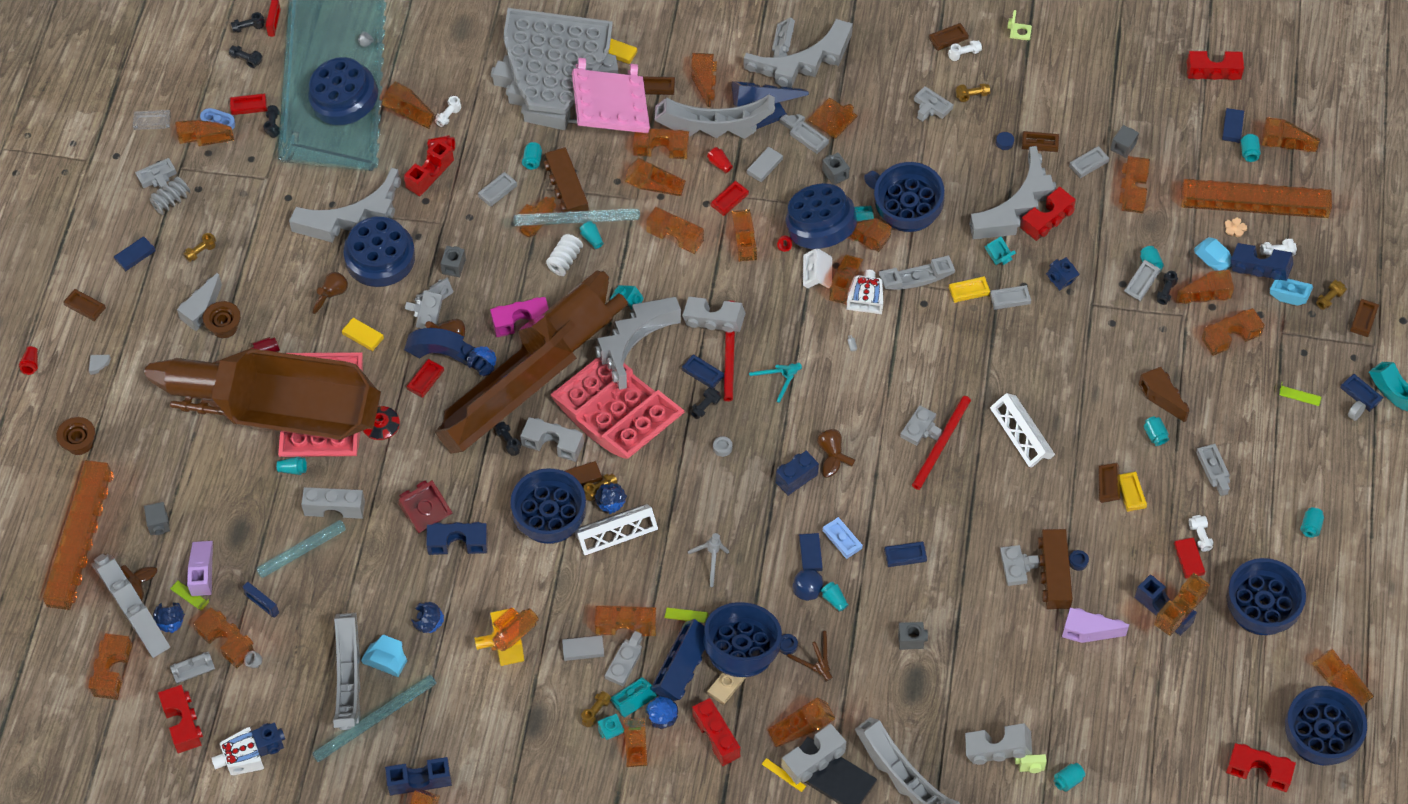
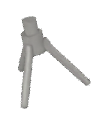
[688,533,729,587]

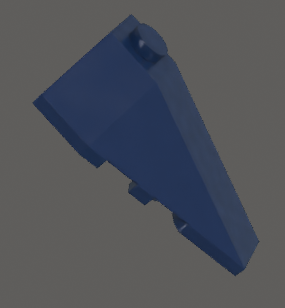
[731,81,809,107]

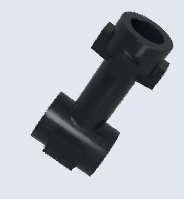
[231,12,265,33]
[229,45,263,68]
[263,105,280,138]
[1156,271,1178,305]
[690,387,722,419]
[495,422,521,456]

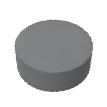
[1348,401,1366,421]
[713,437,732,457]

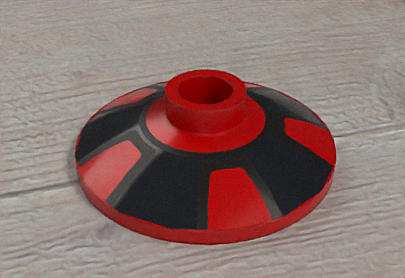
[363,406,400,440]

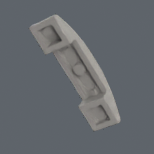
[878,256,955,290]

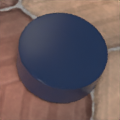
[996,132,1014,150]
[864,171,880,189]
[1069,550,1089,571]
[779,634,798,655]

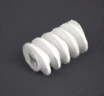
[546,234,583,276]

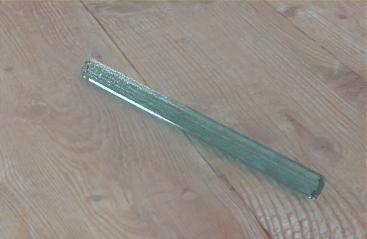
[513,209,640,226]
[313,675,436,762]

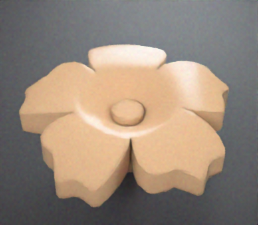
[1225,217,1247,237]

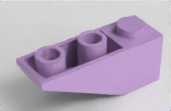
[187,541,213,596]
[1062,608,1129,643]

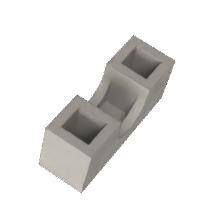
[682,297,745,332]
[521,417,584,462]
[301,487,365,519]
[965,723,1032,765]
[781,724,846,785]

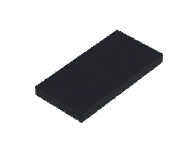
[799,736,877,804]

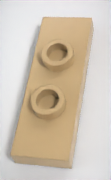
[707,673,746,705]

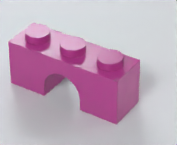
[490,297,549,337]

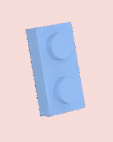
[823,517,863,559]

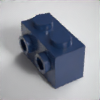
[776,450,819,496]

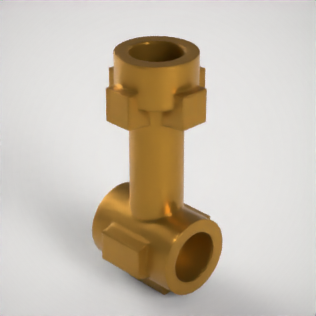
[956,84,990,102]
[183,233,216,262]
[1316,279,1347,310]
[584,473,618,501]
[581,691,611,727]

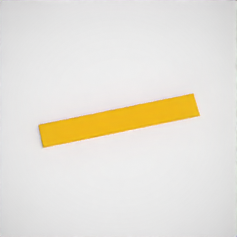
[762,758,806,792]

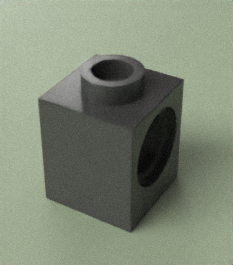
[1111,125,1139,158]
[822,152,850,185]
[441,246,466,278]
[144,502,170,535]
[898,622,928,650]

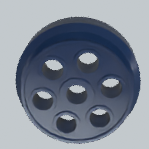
[308,57,378,125]
[874,162,945,232]
[786,183,857,249]
[343,217,415,287]
[511,468,586,544]
[1226,558,1306,636]
[703,602,782,677]
[1285,686,1367,766]

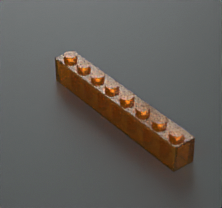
[1181,179,1332,218]
[43,460,113,610]

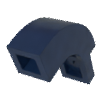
[404,328,475,366]

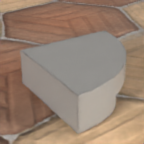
[779,114,805,130]
[89,355,111,375]

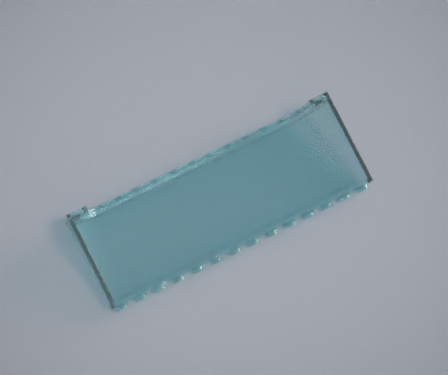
[278,0,387,171]

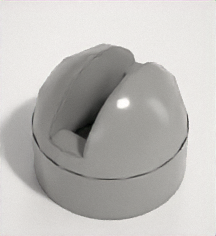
[358,31,374,47]
[244,651,262,668]

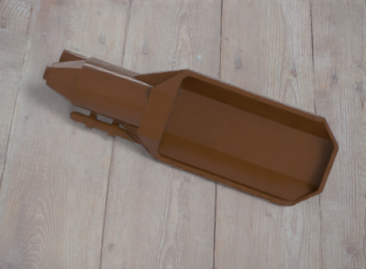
[435,270,628,454]
[144,348,381,440]

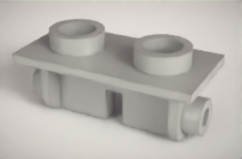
[414,278,454,304]
[170,651,215,684]

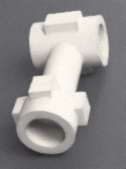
[948,41,982,61]
[435,96,461,127]
[1260,239,1297,257]
[1189,515,1213,552]

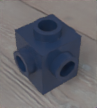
[1046,257,1080,291]
[251,722,285,757]

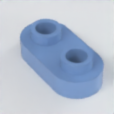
[200,108,235,132]

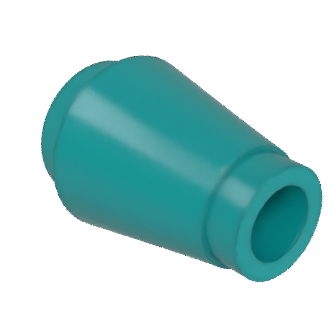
[580,221,604,249]
[277,457,307,475]
[821,581,849,612]

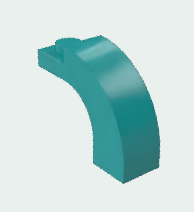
[1369,361,1408,411]

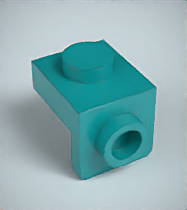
[984,236,1016,265]
[610,285,644,310]
[598,713,624,740]

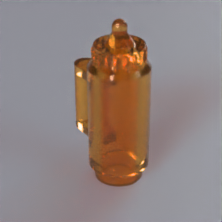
[513,197,556,238]
[491,607,539,651]

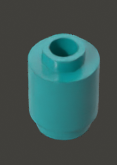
[1241,134,1261,162]
[522,142,542,170]
[1140,246,1164,272]
[1143,416,1169,446]
[1300,507,1324,538]
[1054,763,1085,792]

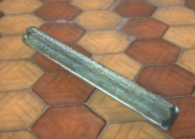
[257,520,346,578]

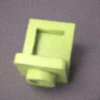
[1015,754,1047,773]

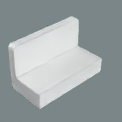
[803,249,832,289]

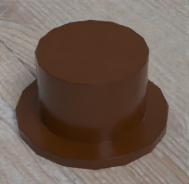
[203,301,241,338]
[56,417,96,455]

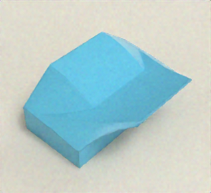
[1194,237,1232,275]
[1270,279,1313,306]
[361,635,407,677]

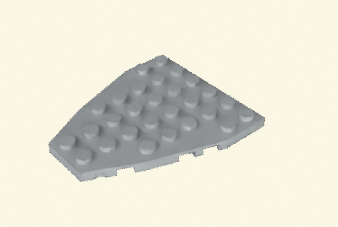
[503,8,613,114]

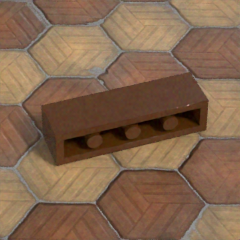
[543,147,589,220]
[1037,529,1073,609]

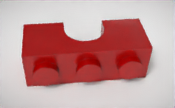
[1187,51,1244,80]
[404,139,454,196]
[1020,187,1076,241]
[158,684,203,754]
[692,698,741,767]
[1226,743,1296,792]

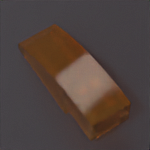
[175,120,234,146]
[732,209,757,262]
[1312,649,1374,707]

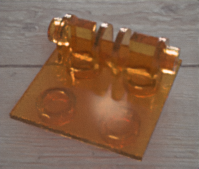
[807,97,858,139]

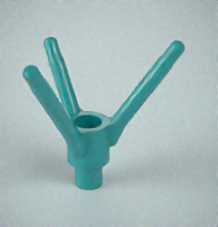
[749,362,802,403]

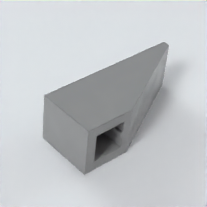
[177,273,222,331]

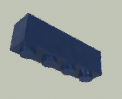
[651,619,705,701]

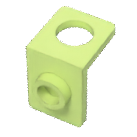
[1007,10,1032,40]

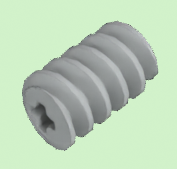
[149,177,190,215]

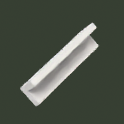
[990,393,1055,467]
[575,504,658,555]

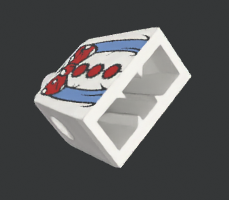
[847,270,883,314]
[211,727,264,775]

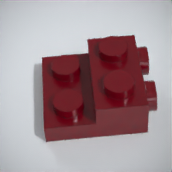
[397,480,453,534]

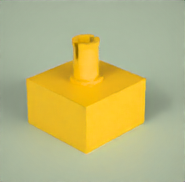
[474,608,524,666]

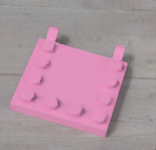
[572,58,650,133]

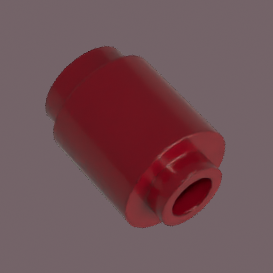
[251,337,280,352]

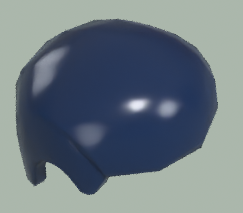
[792,569,824,601]

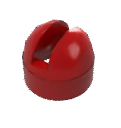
[777,235,792,252]

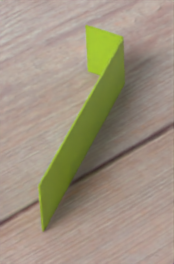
[1279,382,1321,406]
[170,581,209,611]
[664,608,709,623]

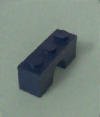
[1231,243,1294,281]
[426,522,488,555]
[1134,574,1197,636]
[385,757,452,796]

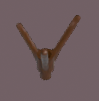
[787,631,833,682]

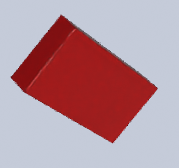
[266,0,281,37]
[230,93,267,115]
[711,181,749,216]
[406,359,444,398]
[1174,537,1205,579]

